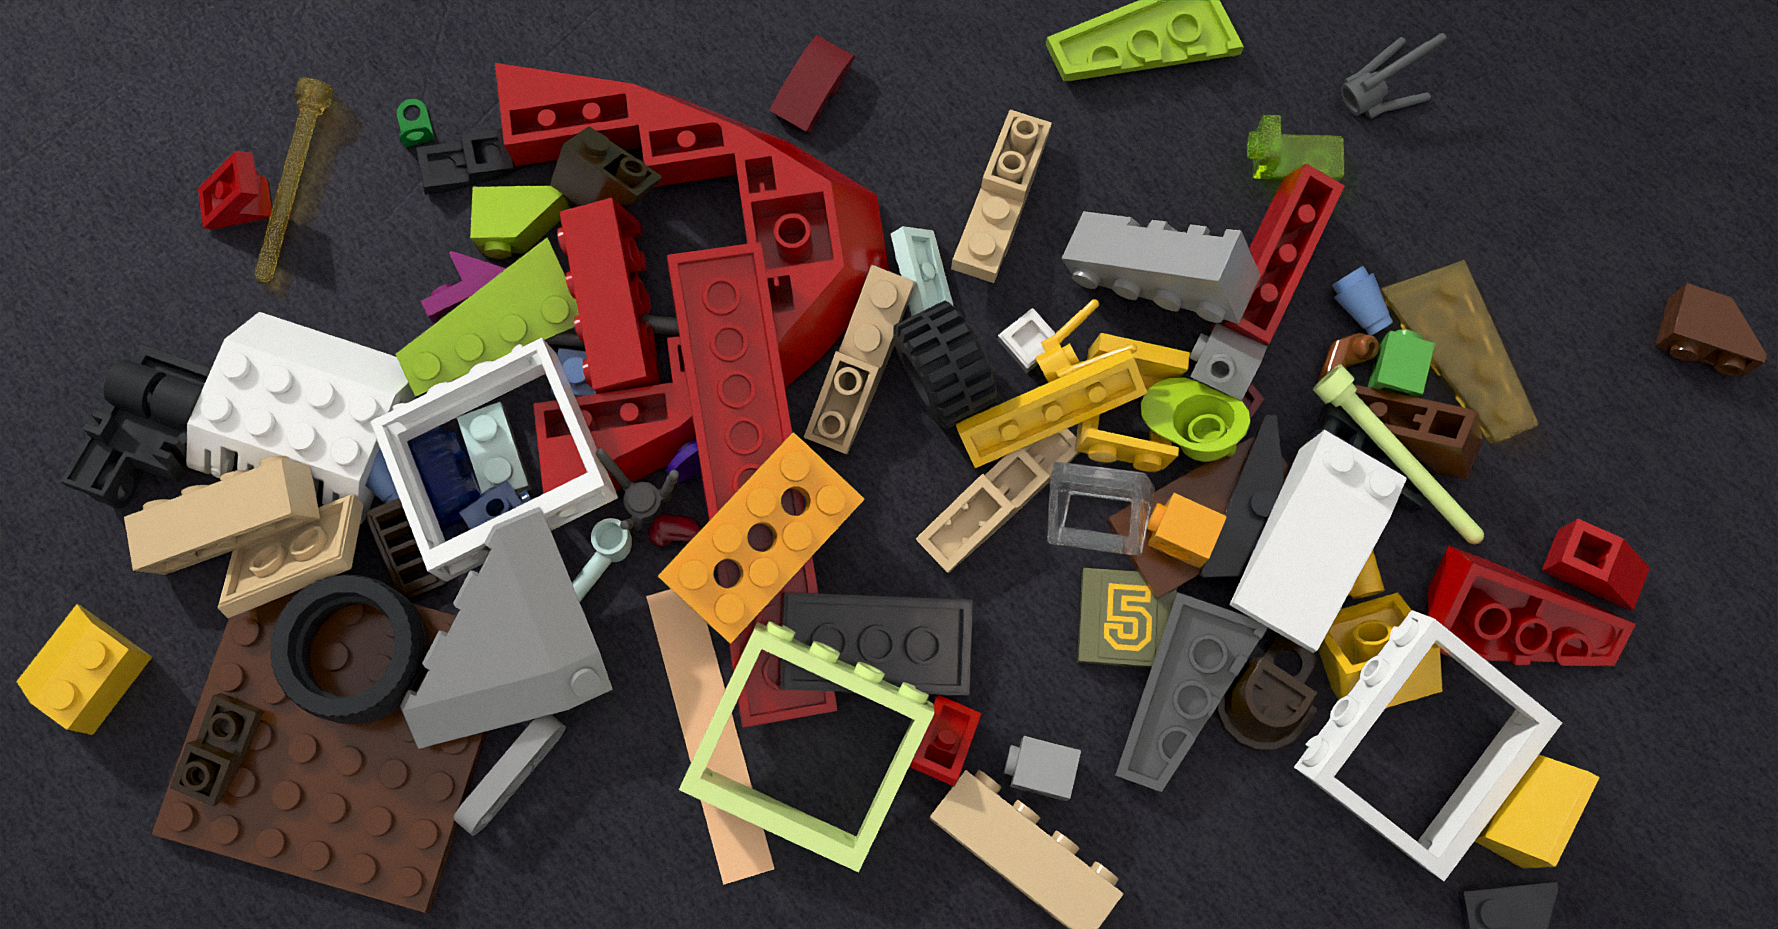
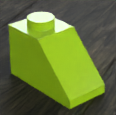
[470,186,571,259]

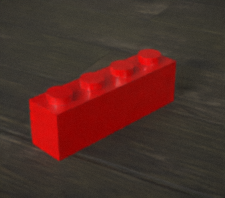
[1209,163,1344,345]

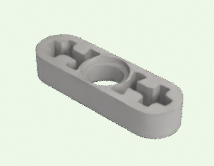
[453,714,566,836]

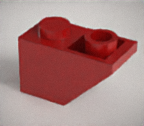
[1541,519,1650,611]

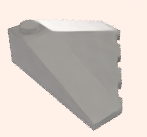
[400,507,613,749]

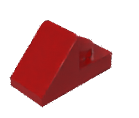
[198,151,272,230]
[909,694,982,787]

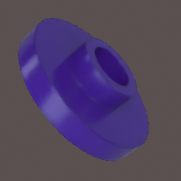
[666,440,701,483]

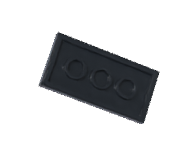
[778,592,973,695]

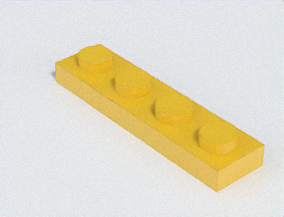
[955,348,1148,468]

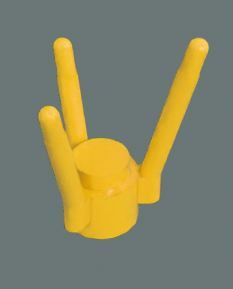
[1035,299,1142,383]

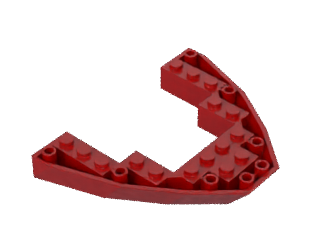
[495,63,890,494]

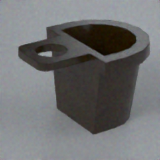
[1216,635,1318,750]

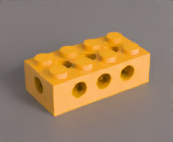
[657,432,864,644]

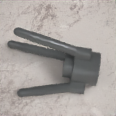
[1340,33,1447,120]
[596,448,679,531]

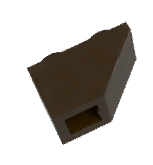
[550,126,662,206]

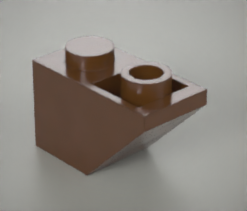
[1655,283,1767,376]

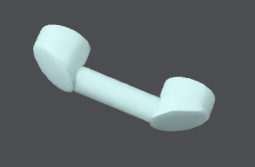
[572,518,632,602]

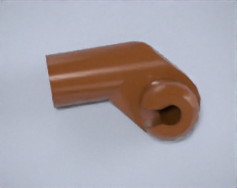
[1317,333,1379,382]

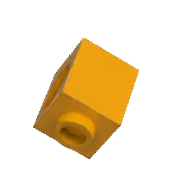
[1146,493,1227,569]

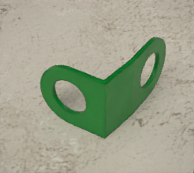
[397,99,435,148]

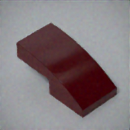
[769,35,856,133]

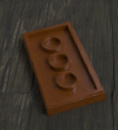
[1106,436,1290,600]

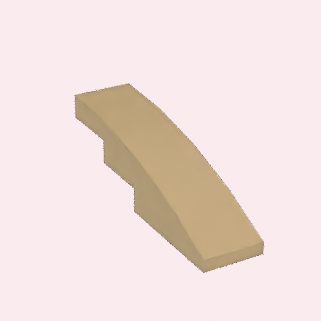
[916,428,1081,573]

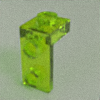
[1247,115,1344,181]

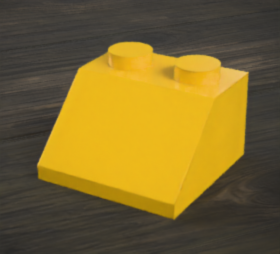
[1318,592,1442,708]
[17,604,152,735]
[1475,755,1600,868]

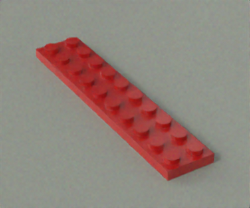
[667,242,837,727]

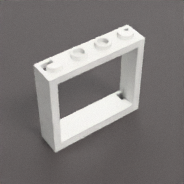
[370,338,618,582]
[1294,610,1562,881]

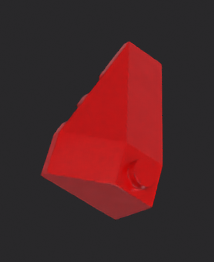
[1428,546,1636,666]

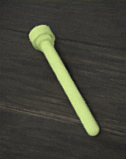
[1313,364,1484,545]

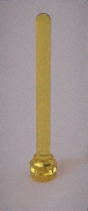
[254,77,334,283]

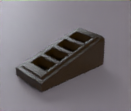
[365,498,448,601]

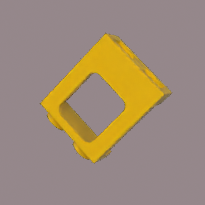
[1075,333,1190,472]

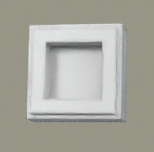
[997,308,1062,373]

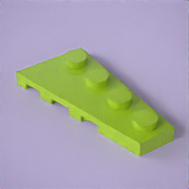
[1046,0,1244,82]
[395,238,579,397]

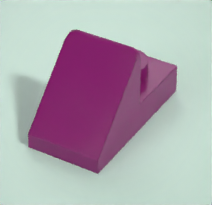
[421,251,506,324]

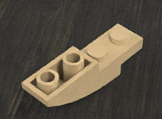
[951,110,1052,283]
[804,265,916,454]

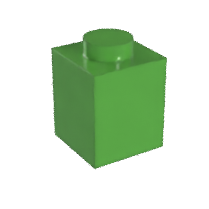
[1368,330,1435,398]

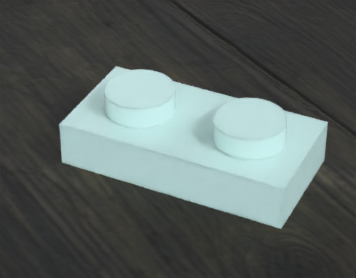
[891,226,953,316]
[457,402,532,494]

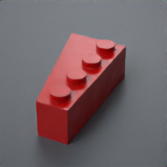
[557,198,661,393]

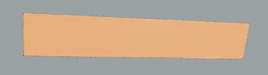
[646,589,774,885]

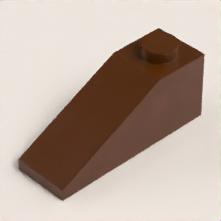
[1355,385,1482,479]

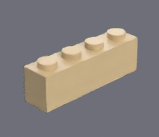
[124,456,320,575]
[930,770,1124,929]

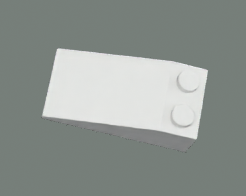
[1230,430,1407,653]

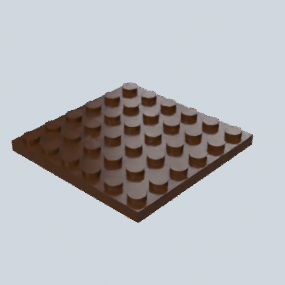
[151,587,488,913]

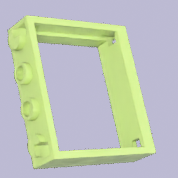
[679,621,935,872]

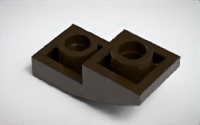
[170,693,264,806]

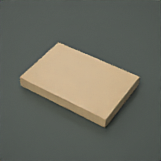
[218,494,364,618]

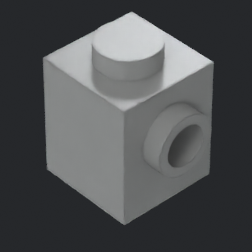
[1189,323,1267,401]
[1004,736,1081,801]

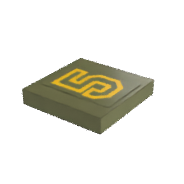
[1077,568,1177,668]

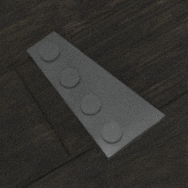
[1115,592,1268,792]

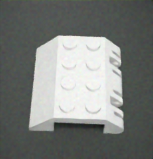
[186,312,416,524]

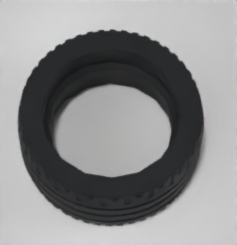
[270,575,430,724]

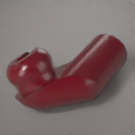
[648,514,702,547]

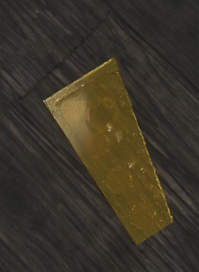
[1380,260,1539,444]

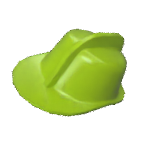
[1141,377,1250,462]

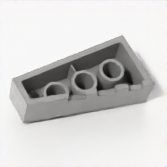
[1062,211,1260,324]

